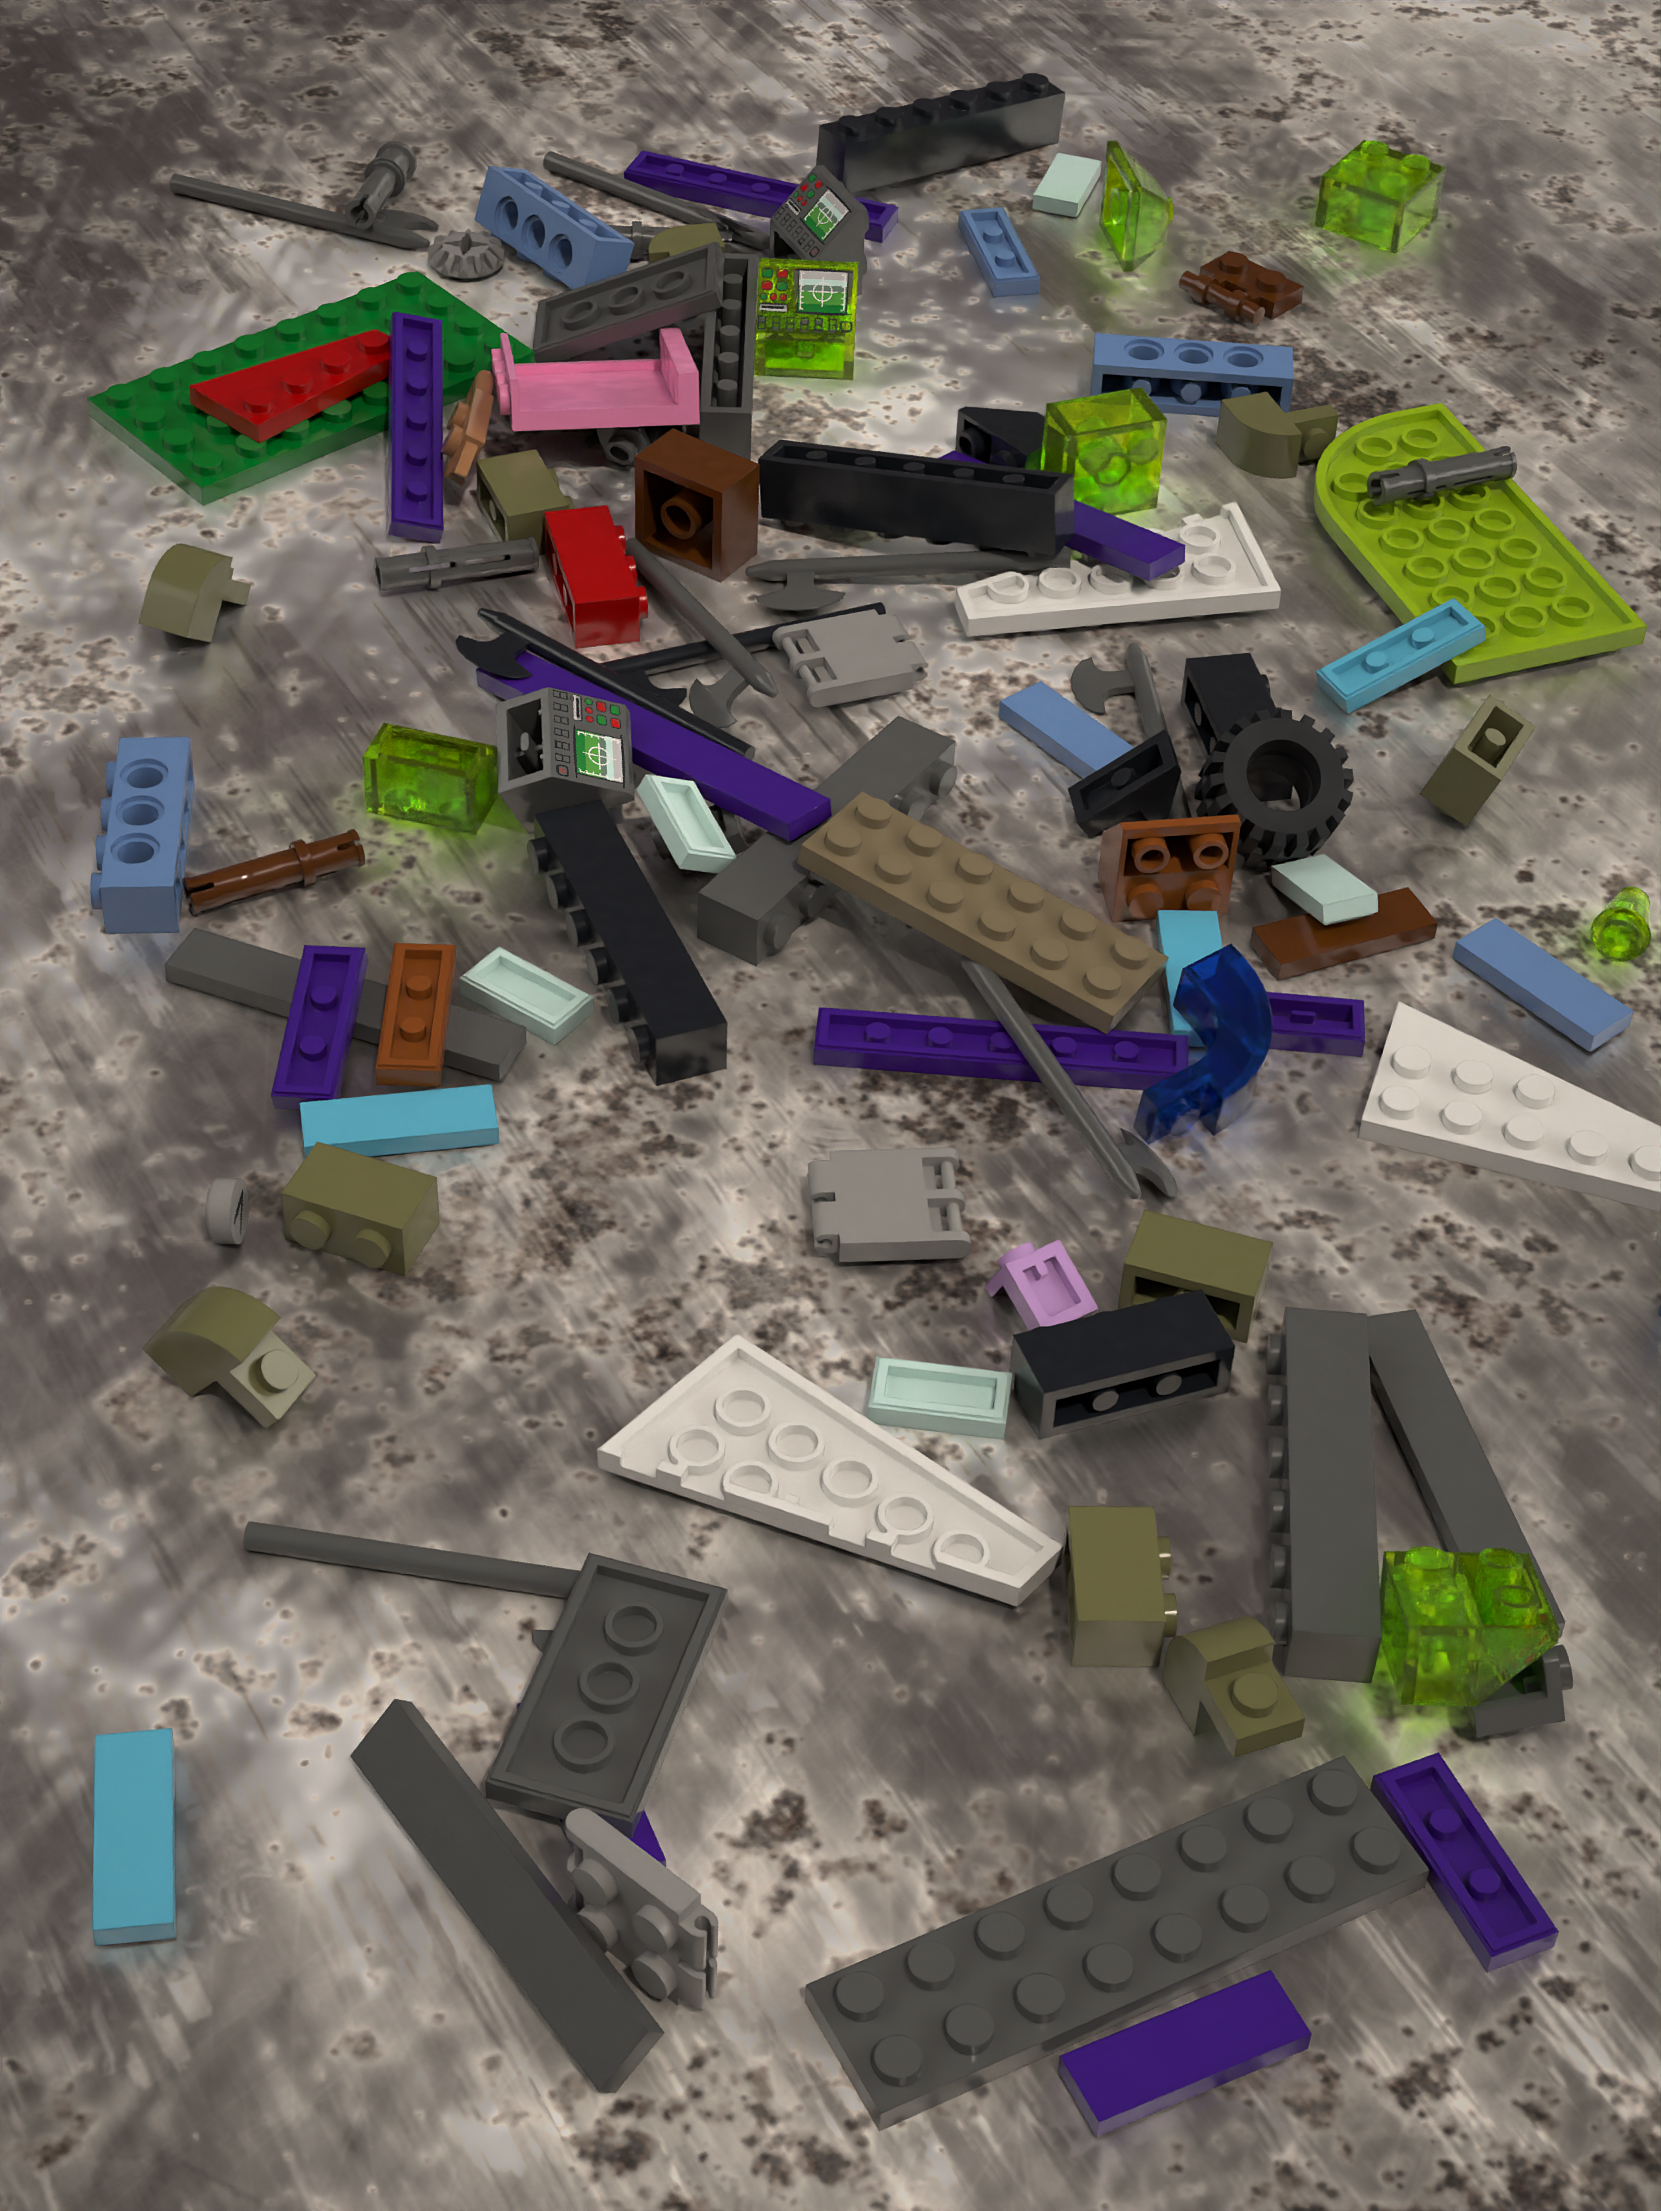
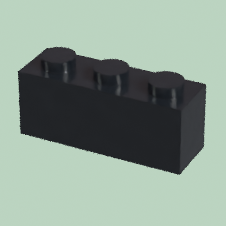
[1180,653,1293,802]
[1009,1289,1235,1440]

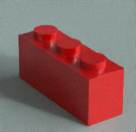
[544,505,648,649]

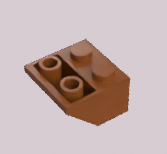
[1098,815,1241,922]

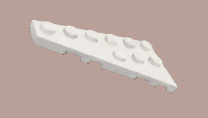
[955,501,1281,637]
[1358,1001,1661,1212]
[597,1334,1063,1606]

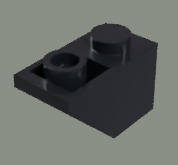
[955,406,1072,474]

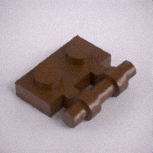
[1179,251,1304,325]

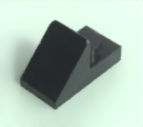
[1068,729,1182,838]

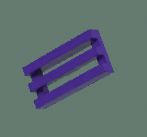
[1239,990,1365,1057]

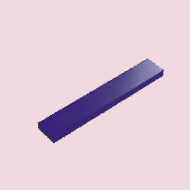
[624,151,899,243]
[388,312,444,544]
[939,450,1185,581]
[813,1007,1189,1094]

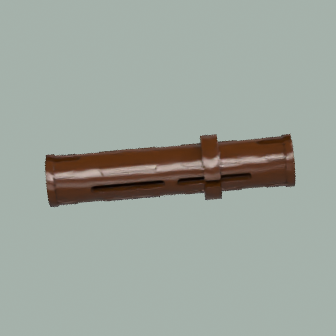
[182,829,366,915]

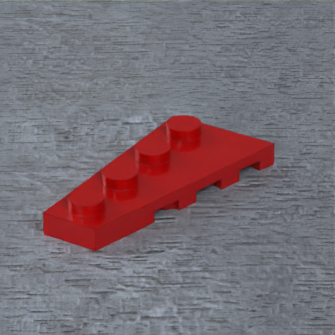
[189,329,389,443]

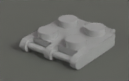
[772,609,928,708]
[807,1147,972,1262]
[566,1808,718,2010]

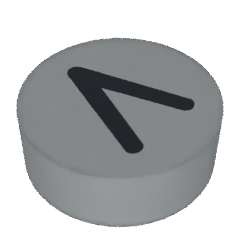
[205,1177,249,1244]

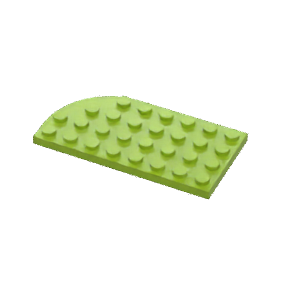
[1313,403,1647,684]

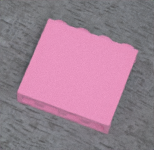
[491,327,700,431]

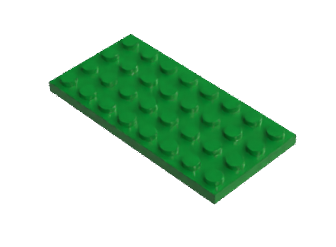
[87,271,535,506]

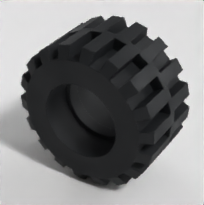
[1194,709,1354,870]

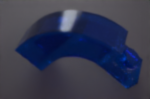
[1133,943,1273,1145]

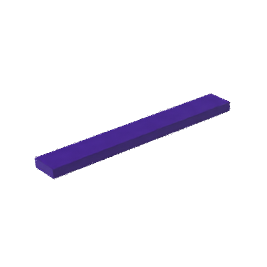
[475,651,832,842]

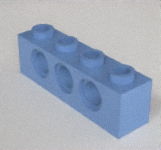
[474,166,635,290]
[1089,333,1294,417]
[90,737,195,934]

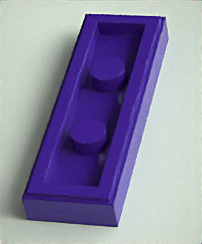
[271,945,368,1110]
[1370,1752,1559,1973]
[1058,1970,1312,2137]

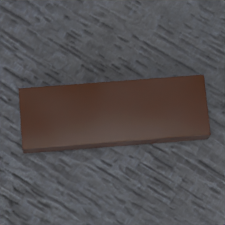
[1250,887,1438,980]

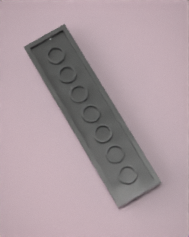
[805,1755,1429,2131]

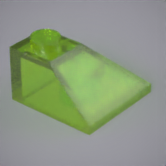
[1099,140,1174,272]

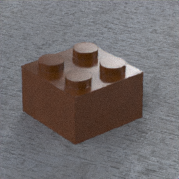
[635,428,760,583]

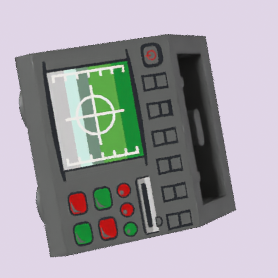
[769,165,869,297]
[496,687,635,833]

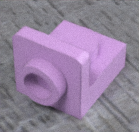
[985,1240,1099,1331]

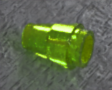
[1591,886,1651,962]

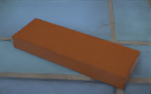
[375,943,457,1087]

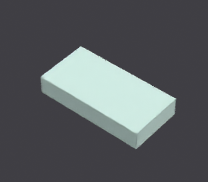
[1032,153,1101,218]
[637,775,737,874]
[1271,854,1378,925]
[459,947,594,1045]
[867,1356,1012,1440]

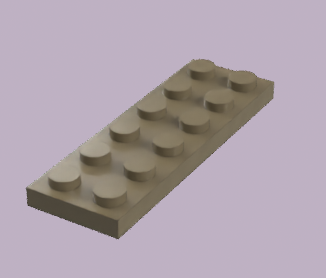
[797,791,1169,1035]

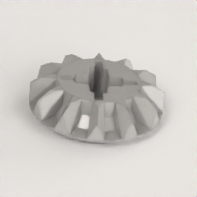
[428,228,505,280]

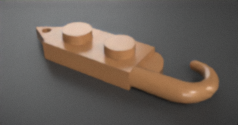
[441,370,495,485]

